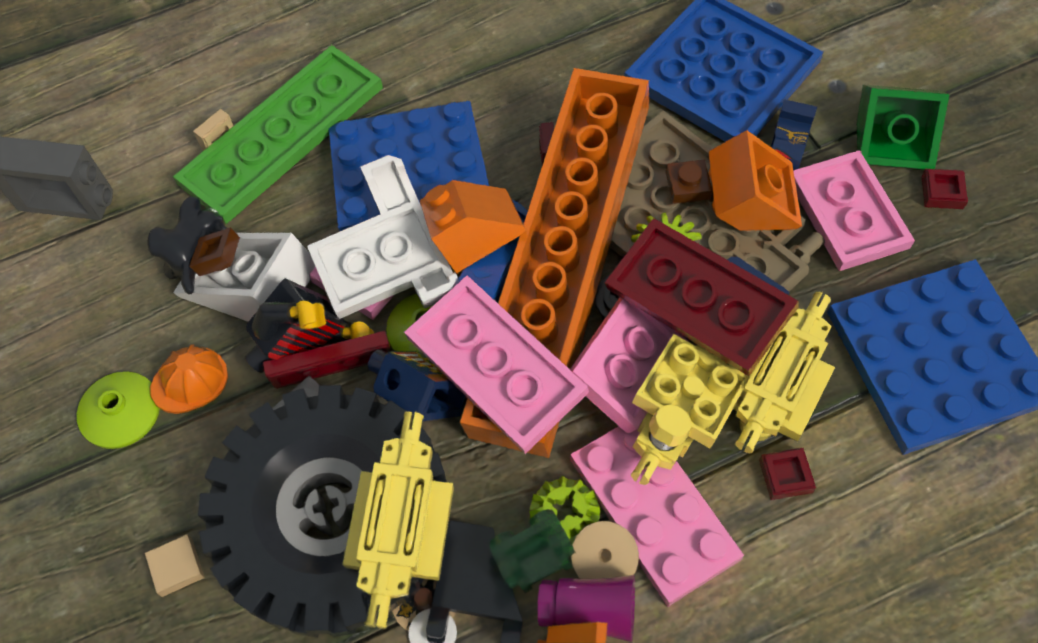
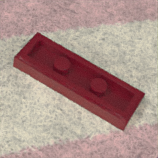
[263,331,392,389]

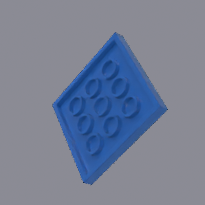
[624,0,823,142]
[329,101,489,232]
[827,259,1038,455]

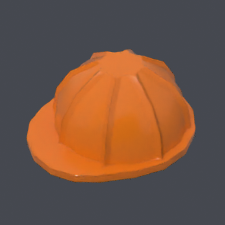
[150,344,228,414]

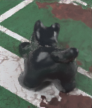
[147,196,227,294]

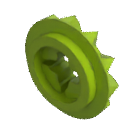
[530,476,600,547]

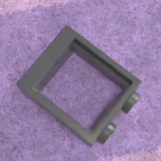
[0,136,113,220]

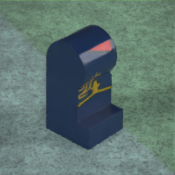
[771,99,817,170]

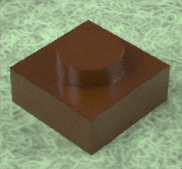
[666,159,713,204]
[189,227,240,277]

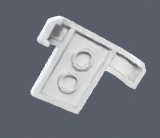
[307,155,459,319]

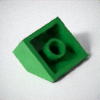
[857,84,950,169]

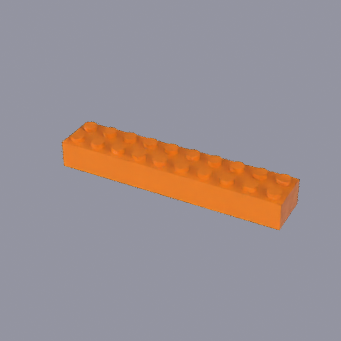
[460,68,649,458]

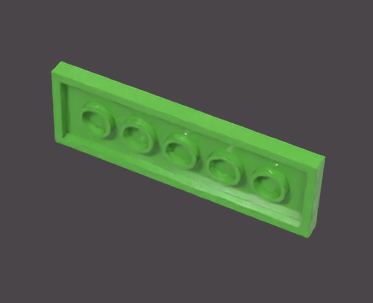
[173,45,383,224]

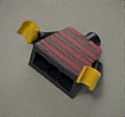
[245,278,374,373]

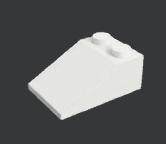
[173,233,316,322]

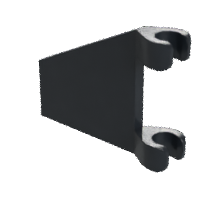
[426,520,523,643]

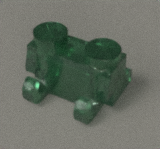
[489,509,576,594]

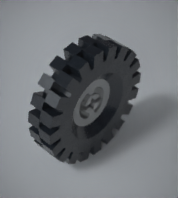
[198,385,450,638]

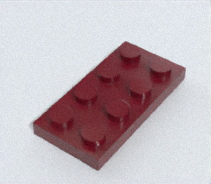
[605,218,799,376]

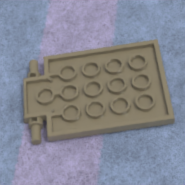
[609,110,825,291]

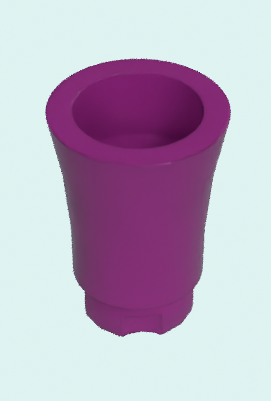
[537,575,635,643]

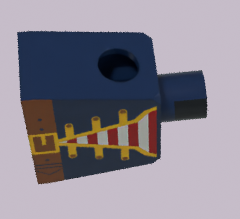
[368,348,468,421]

